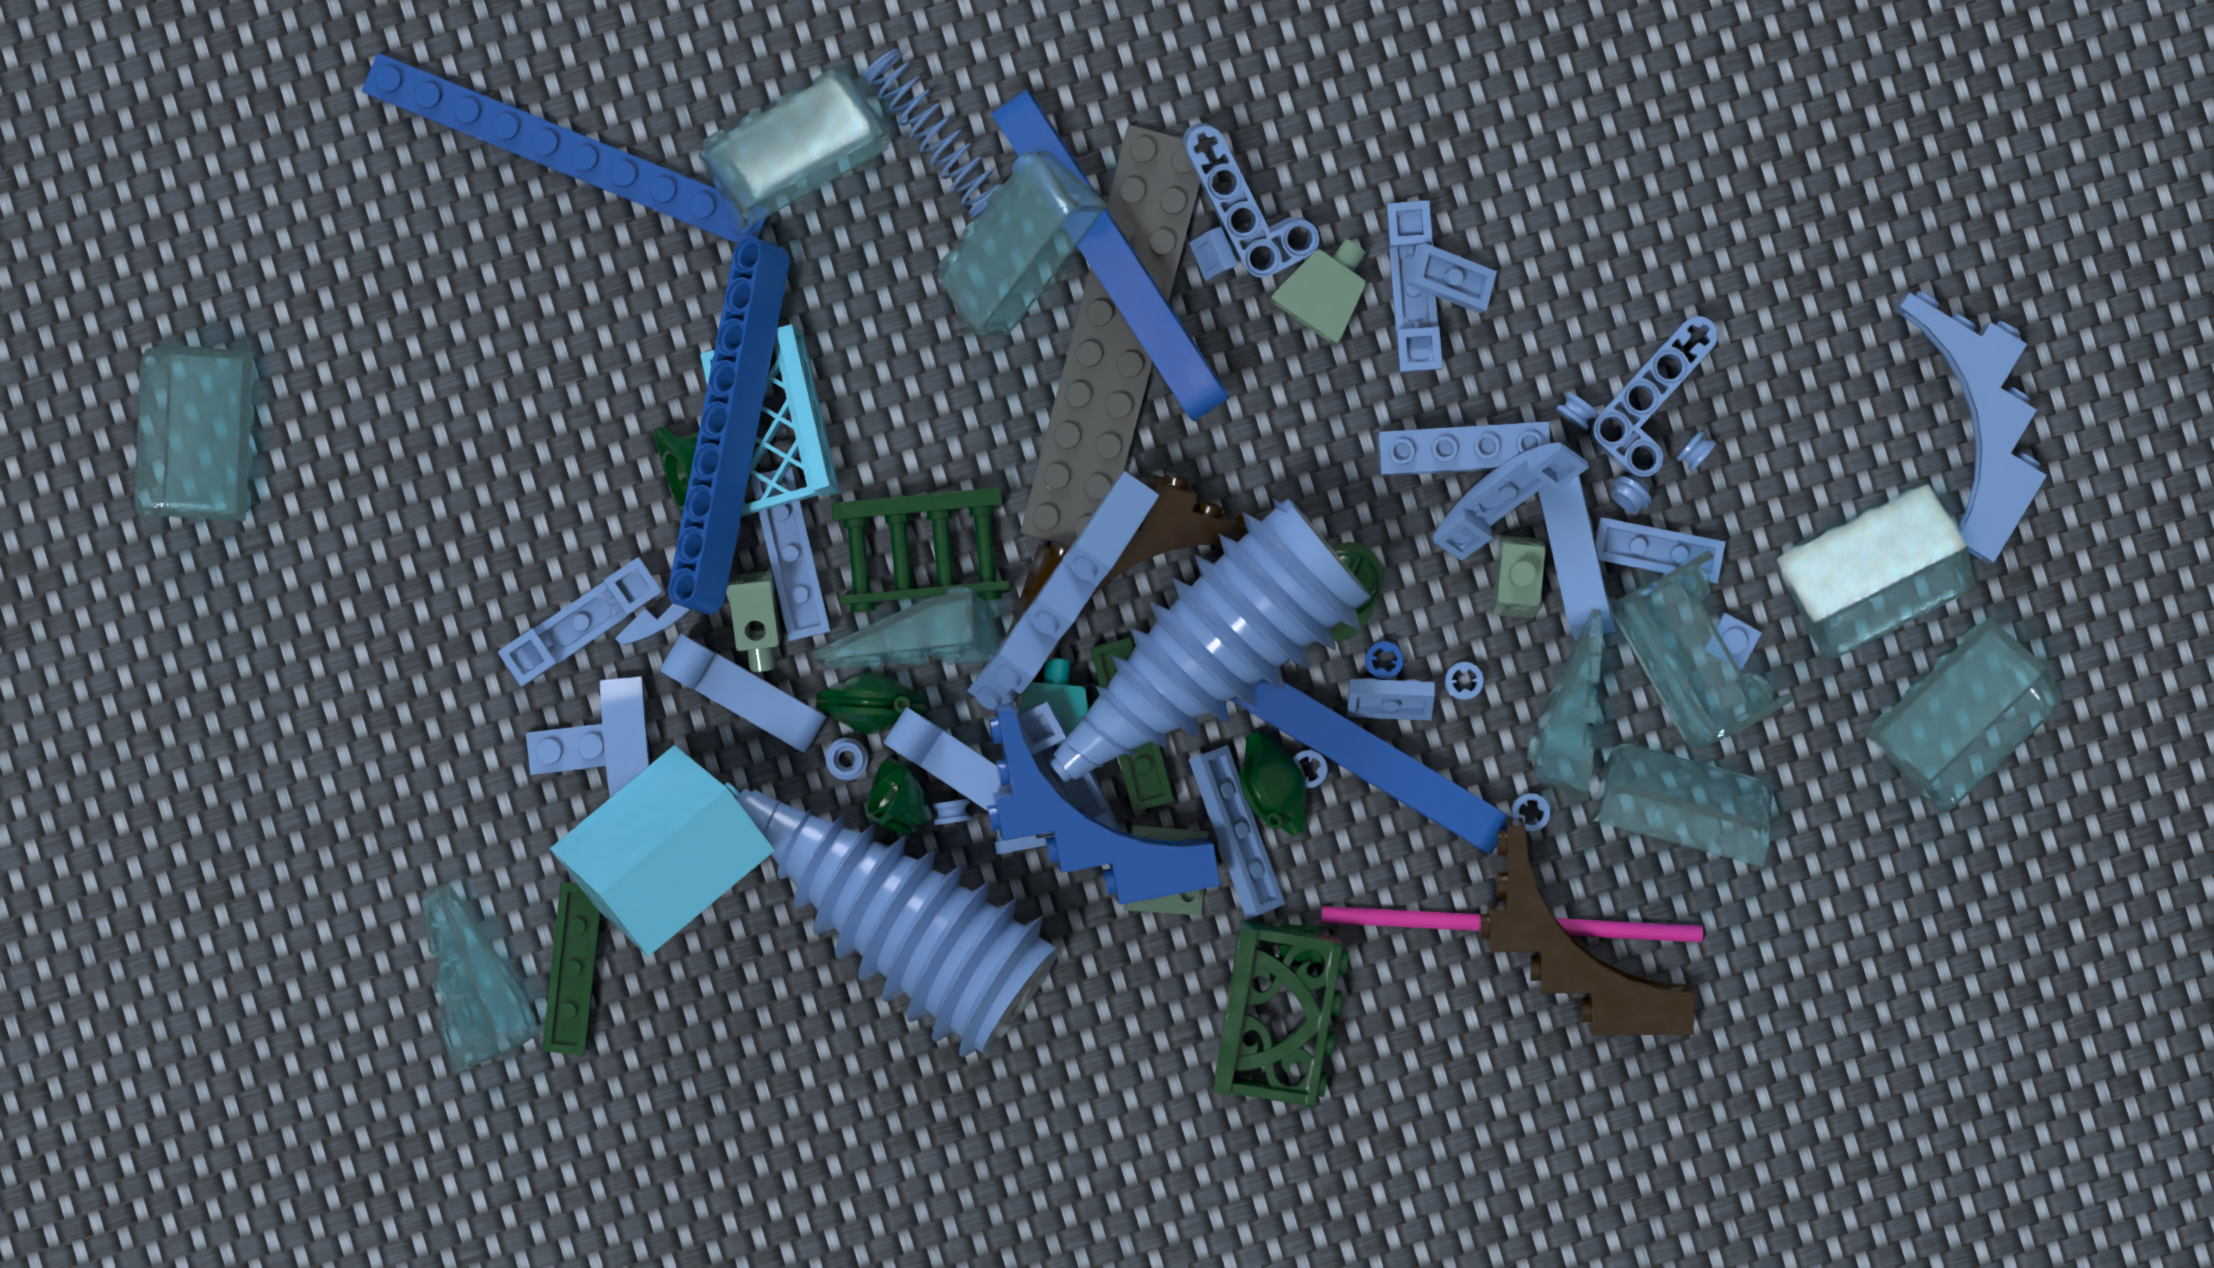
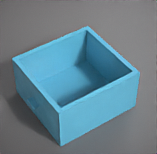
[550,745,775,957]

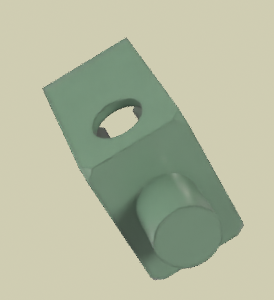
[1270,239,1367,346]
[1491,535,1545,619]
[728,570,781,672]

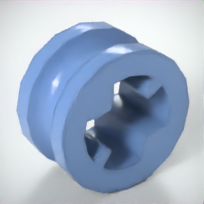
[1556,392,1599,431]
[1676,430,1716,472]
[1444,662,1484,700]
[1292,750,1327,788]
[1511,793,1550,831]
[932,799,972,825]

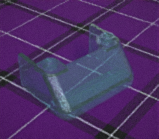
[1612,550,1795,749]

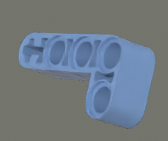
[1182,123,1319,278]
[1590,316,1718,479]
[1539,475,1616,641]
[660,633,827,753]
[883,707,1028,837]

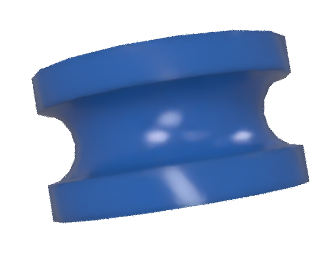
[1365,641,1403,679]

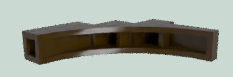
[1006,472,1262,661]
[1479,818,1694,1035]

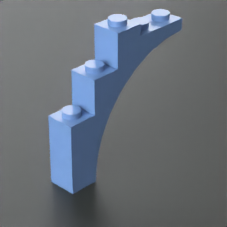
[1895,291,2047,564]
[967,471,1159,710]

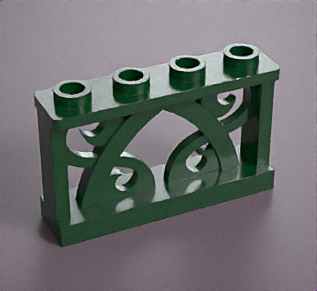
[1213,919,1349,1108]

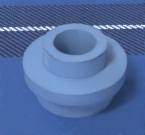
[1611,475,1652,514]
[826,738,868,780]

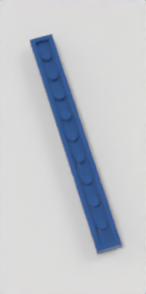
[361,53,770,244]

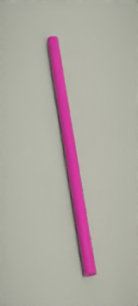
[1321,906,1703,942]

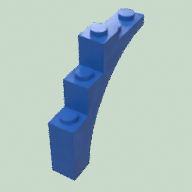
[987,703,1221,905]

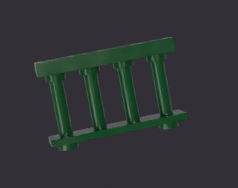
[831,487,1011,613]

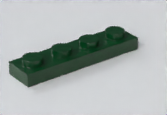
[1090,637,1174,812]
[542,882,601,1056]

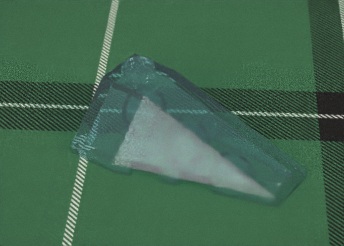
[813,588,1000,669]
[1527,609,1603,801]
[421,883,539,1072]

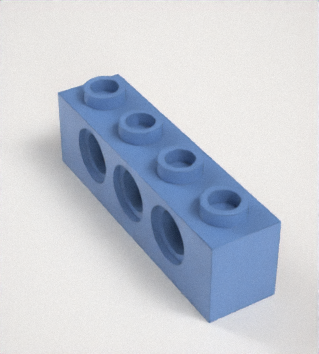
[1376,422,1550,477]

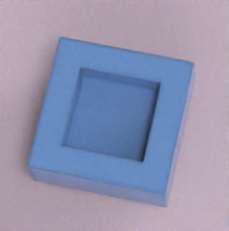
[1189,226,1238,281]
[1703,613,1762,670]

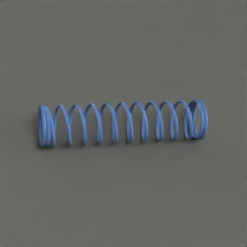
[863,48,1007,218]

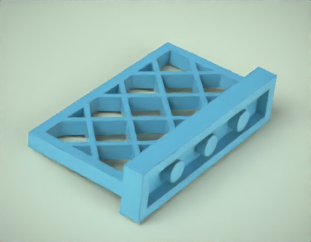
[700,324,840,517]

